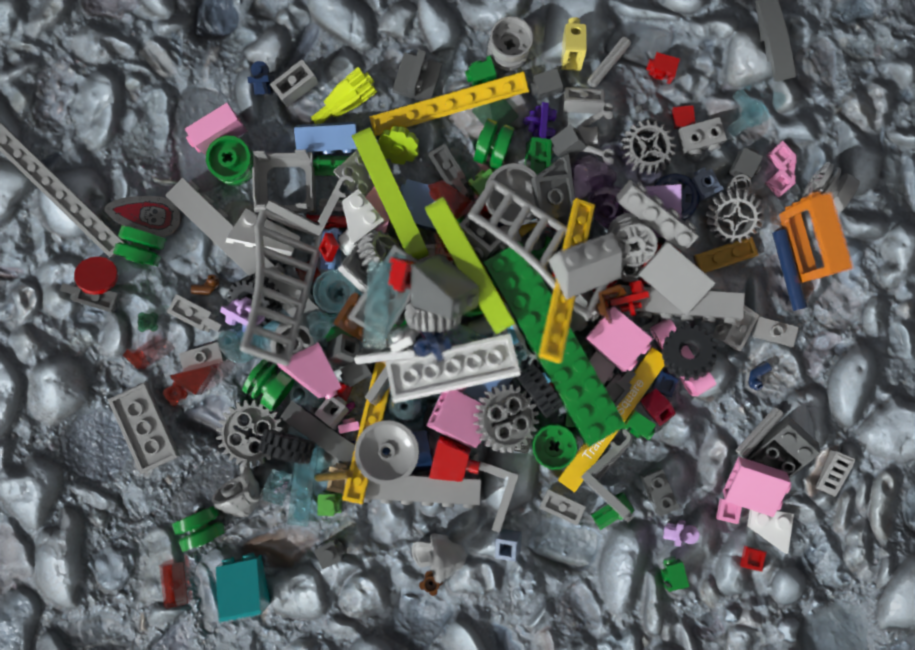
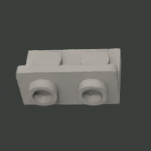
[713,305,759,351]

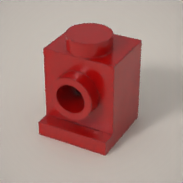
[646,52,680,84]
[388,257,416,292]

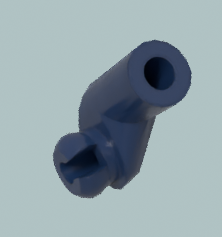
[748,362,772,391]

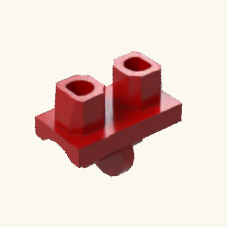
[609,280,649,316]

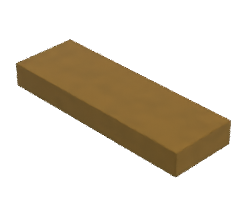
[693,236,759,273]

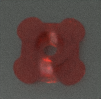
[163,381,188,406]

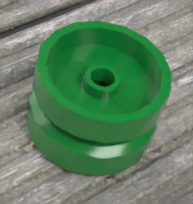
[473,118,515,169]
[206,136,254,186]
[113,225,167,267]
[172,506,227,552]

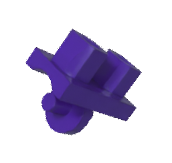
[523,102,557,139]

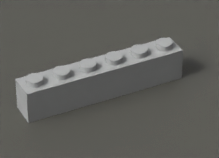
[615,285,744,324]
[364,474,481,508]

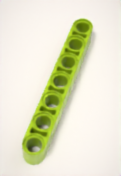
[351,127,429,260]
[425,197,515,334]

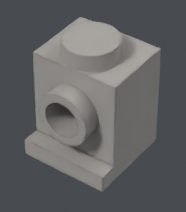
[315,396,349,430]

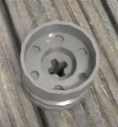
[487,16,533,71]
[802,162,860,214]
[608,213,657,266]

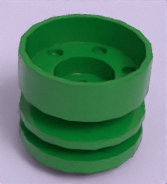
[242,359,296,411]
[533,423,577,470]

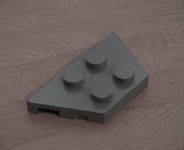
[531,154,575,227]

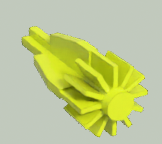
[311,67,377,124]

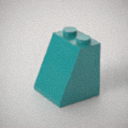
[216,553,270,623]

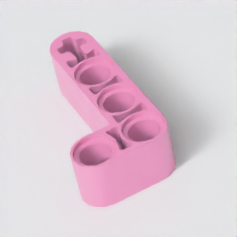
[650,319,716,396]

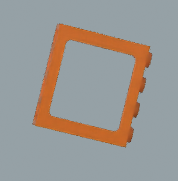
[779,191,853,283]

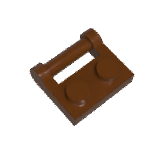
[333,293,372,344]

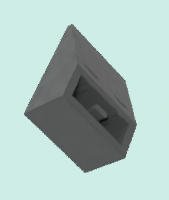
[746,416,820,478]

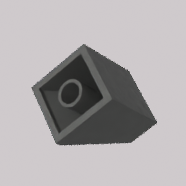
[411,254,479,320]

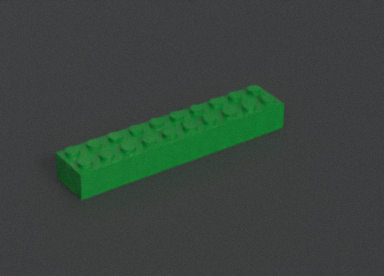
[483,241,626,447]

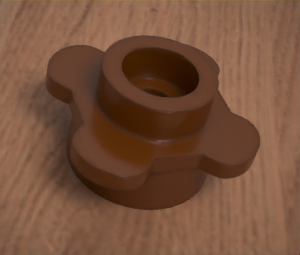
[419,571,443,596]

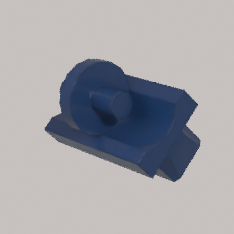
[247,61,275,95]
[414,331,452,362]

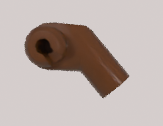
[191,274,220,295]

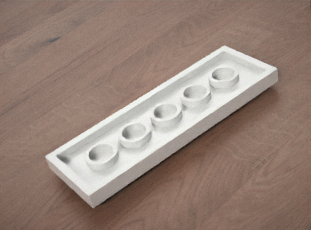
[385,334,520,403]

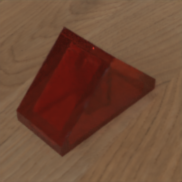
[170,366,217,395]

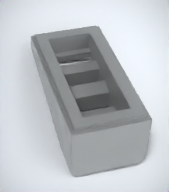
[815,450,855,497]

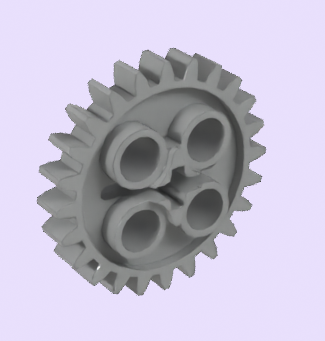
[473,384,539,453]
[216,400,285,467]

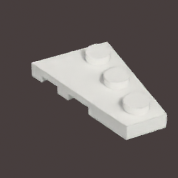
[226,209,301,256]

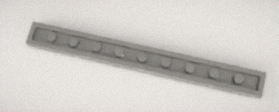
[0,122,126,258]

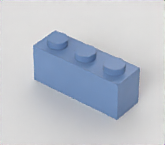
[294,122,358,154]

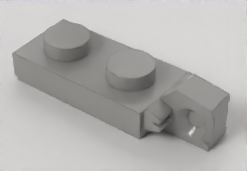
[167,294,225,333]

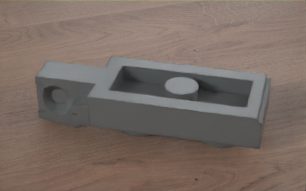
[428,143,468,199]
[60,282,121,314]
[605,369,636,407]

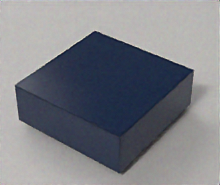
[651,370,680,397]

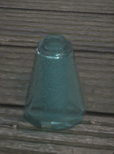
[218,323,261,363]
[387,394,428,426]

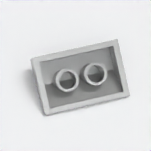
[549,233,622,299]

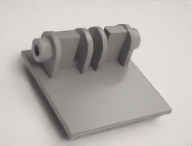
[334,149,374,197]

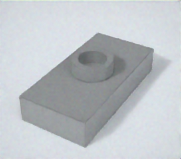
[751,317,798,347]
[179,342,225,373]
[539,488,586,526]

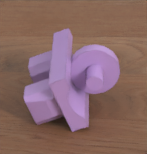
[221,297,265,333]
[664,520,700,546]

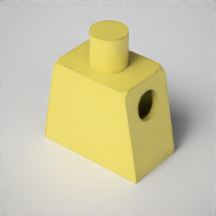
[561,17,586,71]

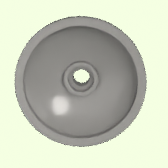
[485,163,537,226]
[355,420,419,485]

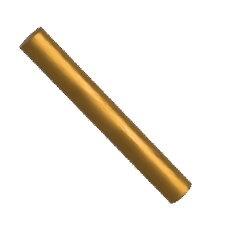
[315,470,353,482]

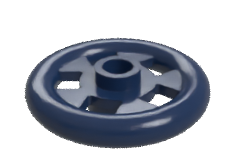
[654,173,700,220]

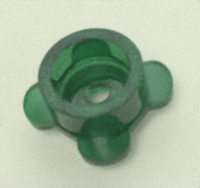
[137,312,158,332]

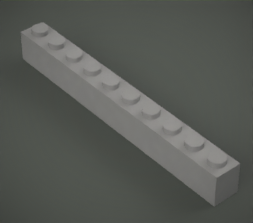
[165,178,331,337]

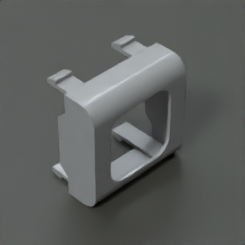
[252,149,316,214]

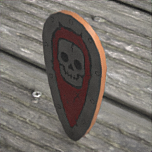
[105,196,181,237]

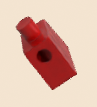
[429,435,481,482]

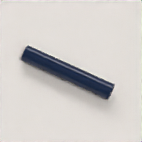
[772,229,808,311]

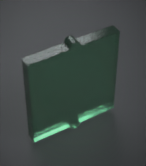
[471,99,519,135]

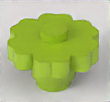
[378,126,419,165]

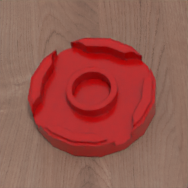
[74,256,118,295]

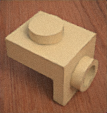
[326,463,349,494]

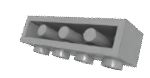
[617,180,699,252]

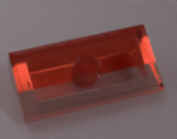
[159,562,188,609]

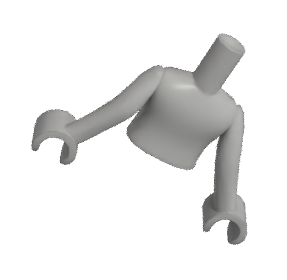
[577,103,614,165]

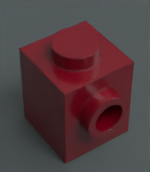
[640,389,676,426]

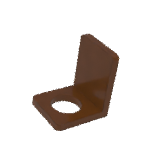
[598,285,627,324]

